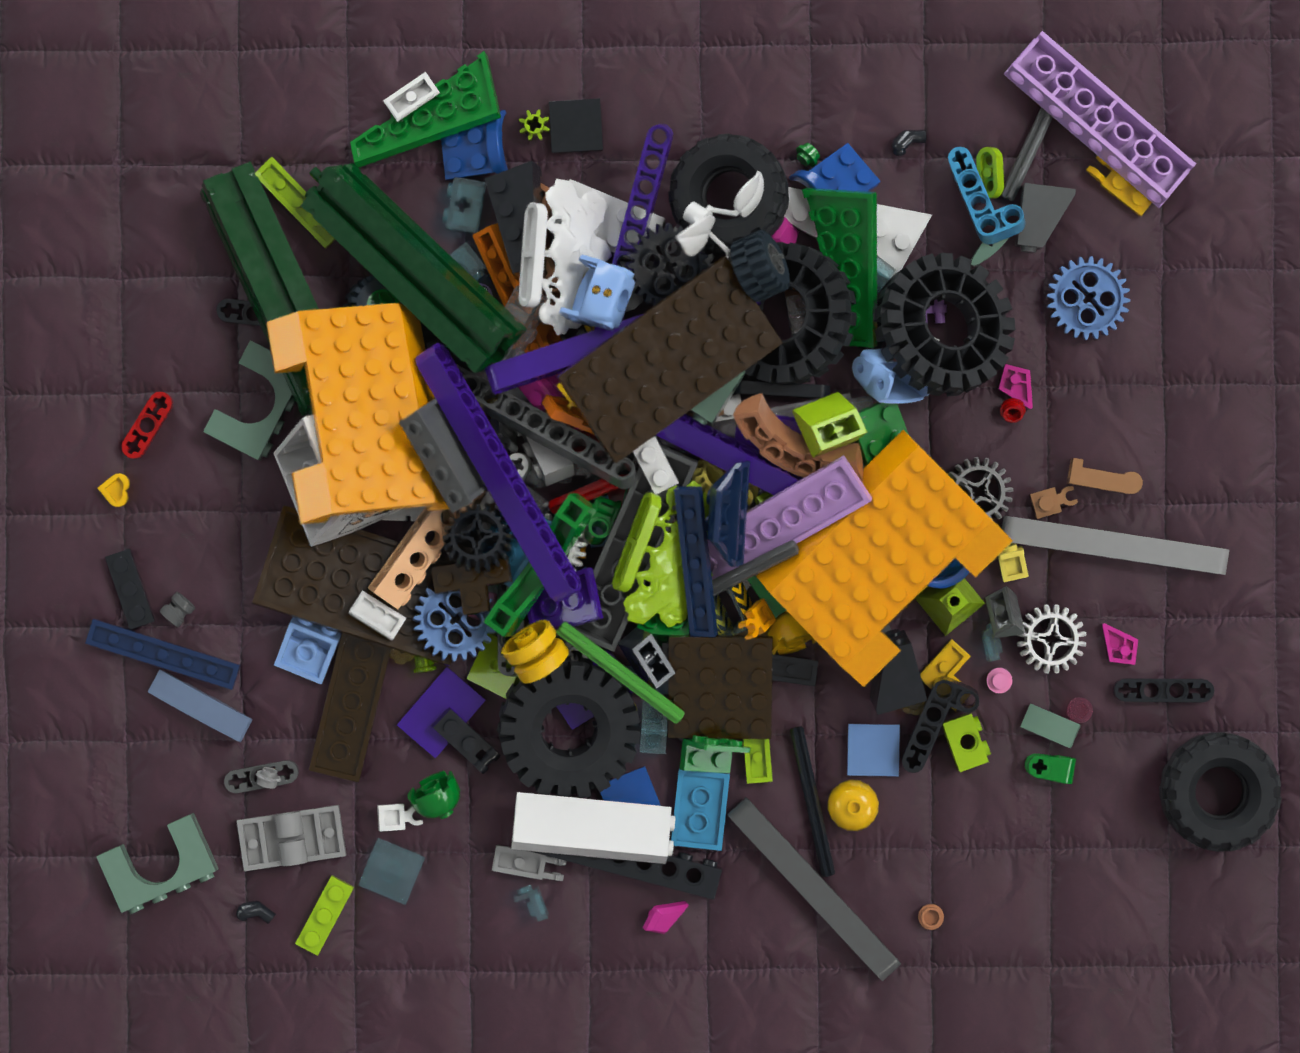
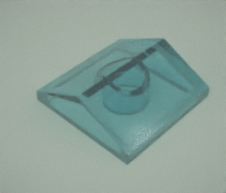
[358,838,425,905]

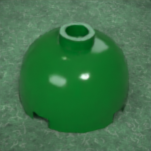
[407,771,460,819]

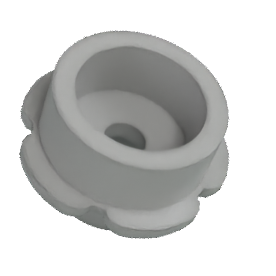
[256,767,281,789]

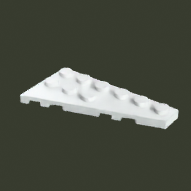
[784,187,932,280]

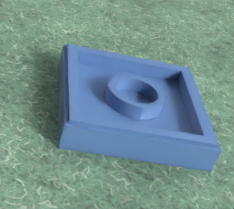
[847,724,900,776]

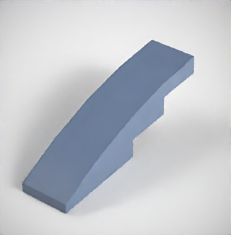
[148,669,253,742]

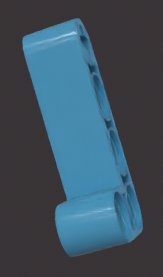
[948,147,1025,244]

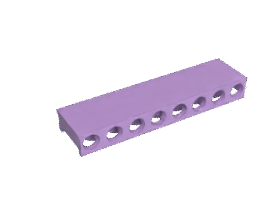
[1004,31,1196,208]

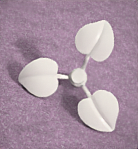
[675,170,764,265]

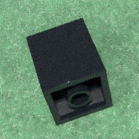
[870,629,927,715]

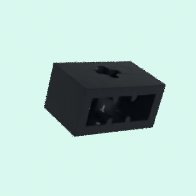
[617,627,675,689]

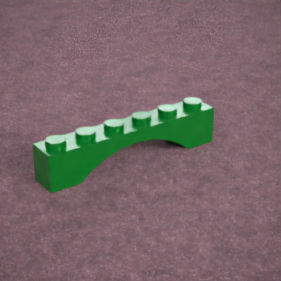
[484,493,598,637]

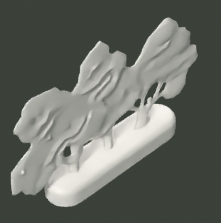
[519,179,612,336]

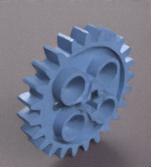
[1046,256,1131,340]
[413,588,496,662]

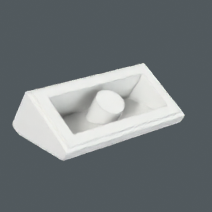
[383,72,440,122]

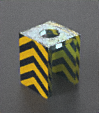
[714,582,753,636]

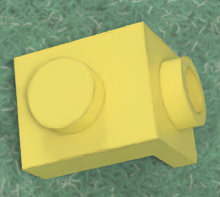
[998,543,1029,582]

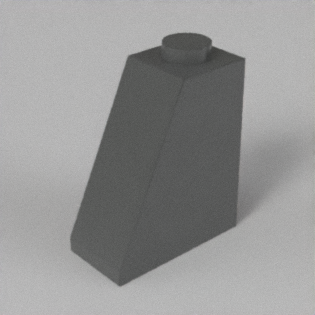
[1015,183,1076,253]

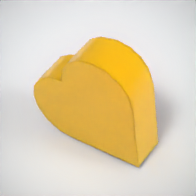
[98,473,130,507]

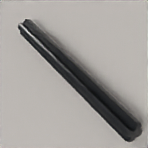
[790,726,835,877]

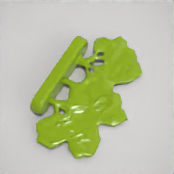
[612,480,713,627]

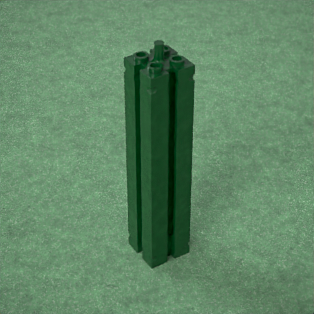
[200,161,319,416]
[301,163,527,373]

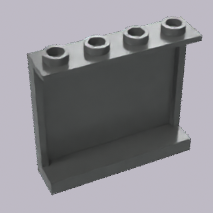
[399,398,487,513]

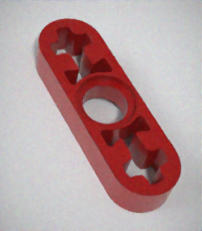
[122,392,173,459]

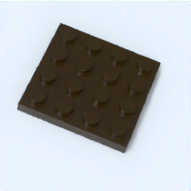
[668,635,772,739]

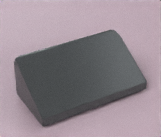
[985,586,1025,638]

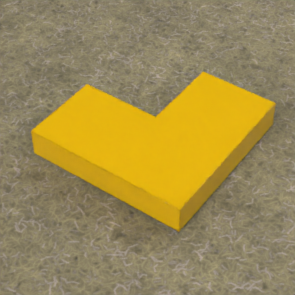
[920,639,971,711]

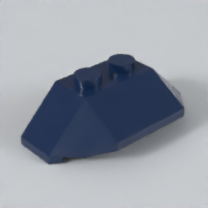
[706,461,750,567]

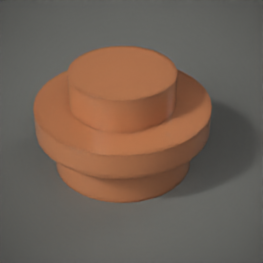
[918,904,944,930]

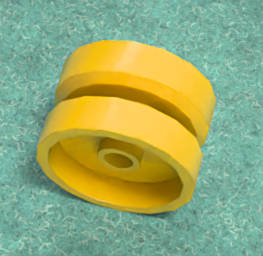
[501,619,569,684]

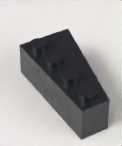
[485,161,546,278]

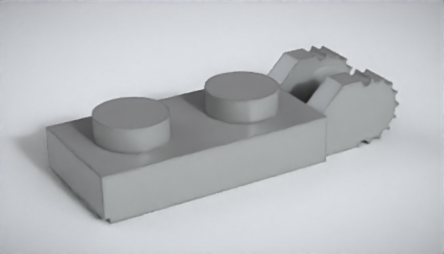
[492,845,567,881]

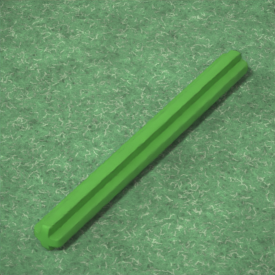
[556,621,685,724]

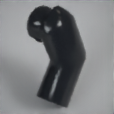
[891,130,926,156]
[236,901,276,924]

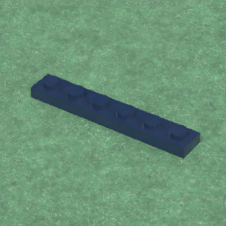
[674,486,718,637]
[85,619,241,690]

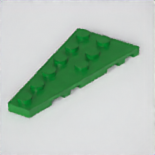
[350,51,501,168]
[802,188,877,348]

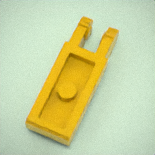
[1086,156,1152,217]

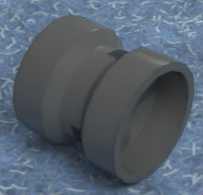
[160,592,196,627]

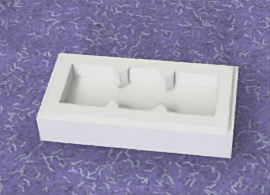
[348,590,406,641]

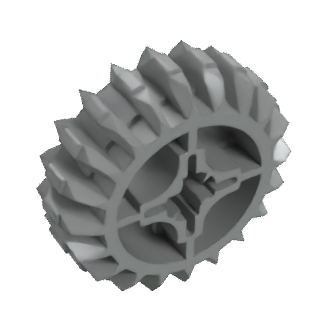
[948,457,1013,520]

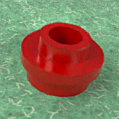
[1000,398,1026,423]

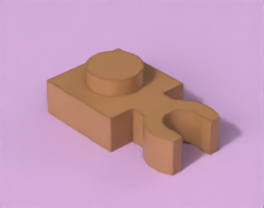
[1029,486,1078,519]

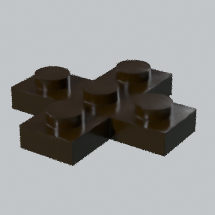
[432,534,512,616]

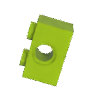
[942,713,991,772]

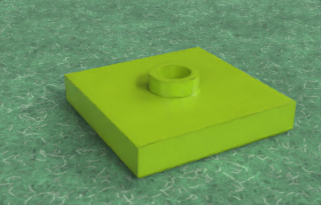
[467,634,520,699]

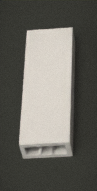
[511,792,675,864]

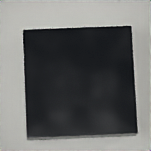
[549,98,603,154]

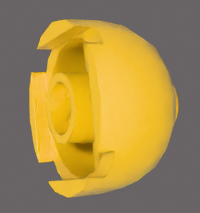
[767,610,817,655]
[828,780,879,831]

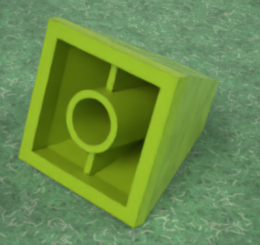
[915,578,985,636]

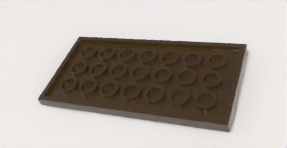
[556,257,782,463]
[252,505,462,666]

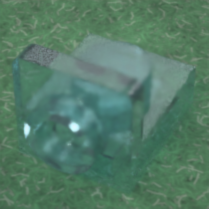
[980,624,1003,662]
[513,885,549,922]

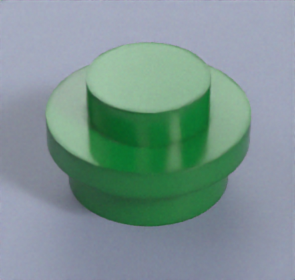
[796,143,820,167]

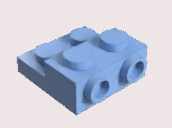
[274,617,342,684]

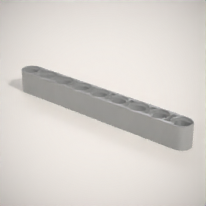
[1002,516,1229,575]

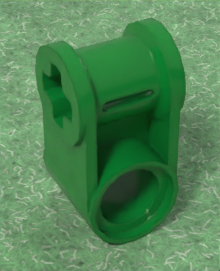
[584,496,622,545]
[1024,753,1076,784]

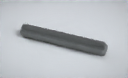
[1001,107,1053,201]
[712,540,799,596]

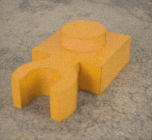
[738,599,776,640]

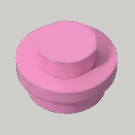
[986,668,1012,693]

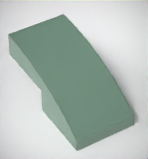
[970,238,1008,268]
[1020,703,1081,748]

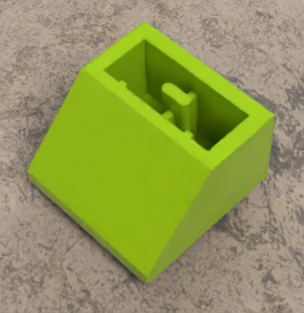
[792,392,867,458]

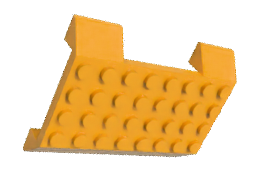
[266,303,449,524]
[755,430,1013,687]

